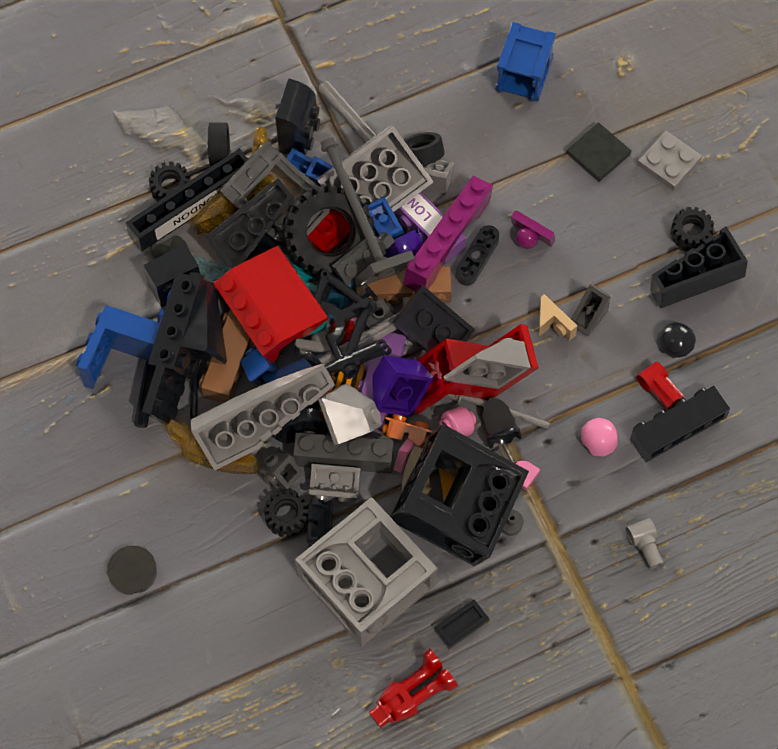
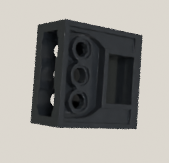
[390,424,529,567]

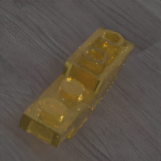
[193,174,275,235]
[166,420,258,474]

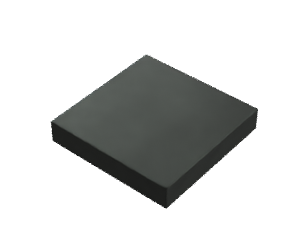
[567,122,632,182]

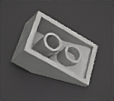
[444,338,531,389]

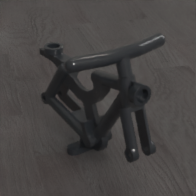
[304,269,392,385]

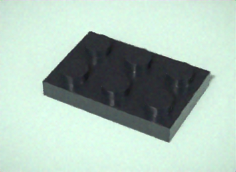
[392,285,475,352]

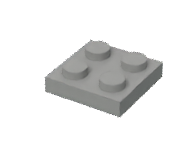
[637,131,702,191]

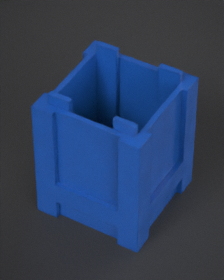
[495,22,556,102]

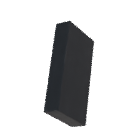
[434,599,489,649]

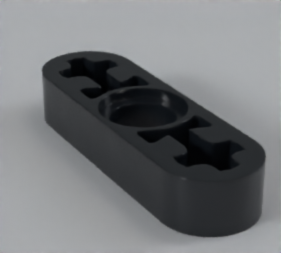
[456,225,499,286]

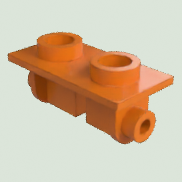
[382,414,433,447]

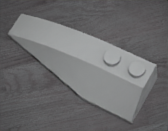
[191,363,335,471]

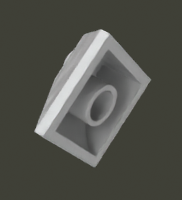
[318,384,382,445]

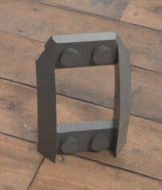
[219,140,330,243]

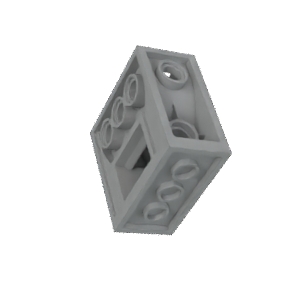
[295,497,438,647]

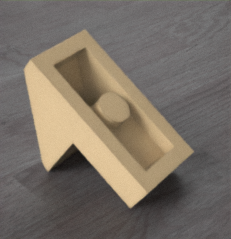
[539,294,577,341]

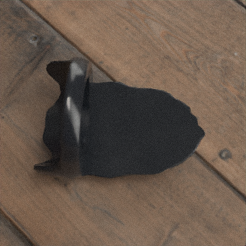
[483,397,522,449]

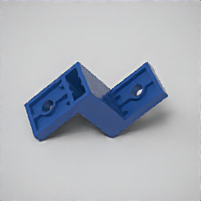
[76,286,187,389]

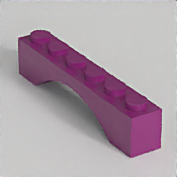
[403,176,493,291]

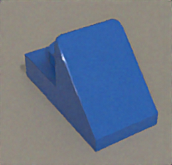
[367,197,405,240]

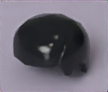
[656,322,696,358]

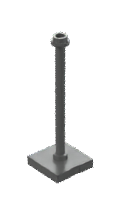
[321,137,415,288]

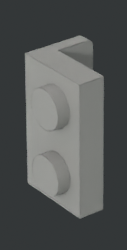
[308,463,361,502]

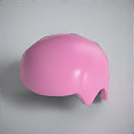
[580,418,618,457]

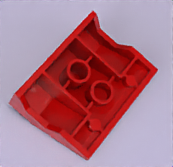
[213,246,329,362]

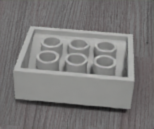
[316,124,434,222]

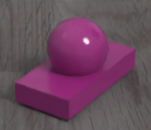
[511,210,555,249]

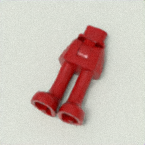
[369,648,458,728]

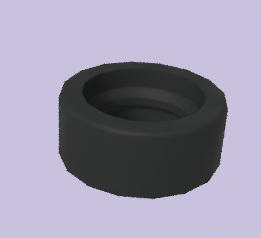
[208,123,230,166]
[404,132,445,166]

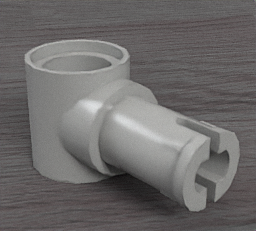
[626,518,664,569]

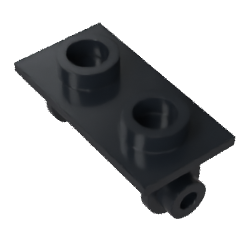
[307,498,333,547]

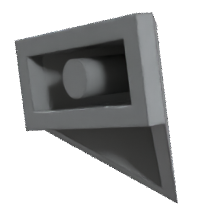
[424,160,454,194]

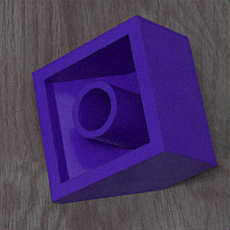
[372,355,434,416]

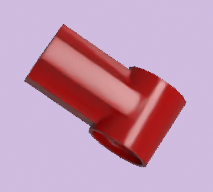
[636,362,684,411]

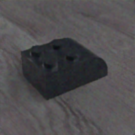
[275,78,320,155]

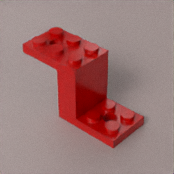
[414,324,539,415]

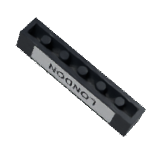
[125,148,248,252]

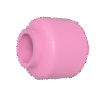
[439,406,476,437]

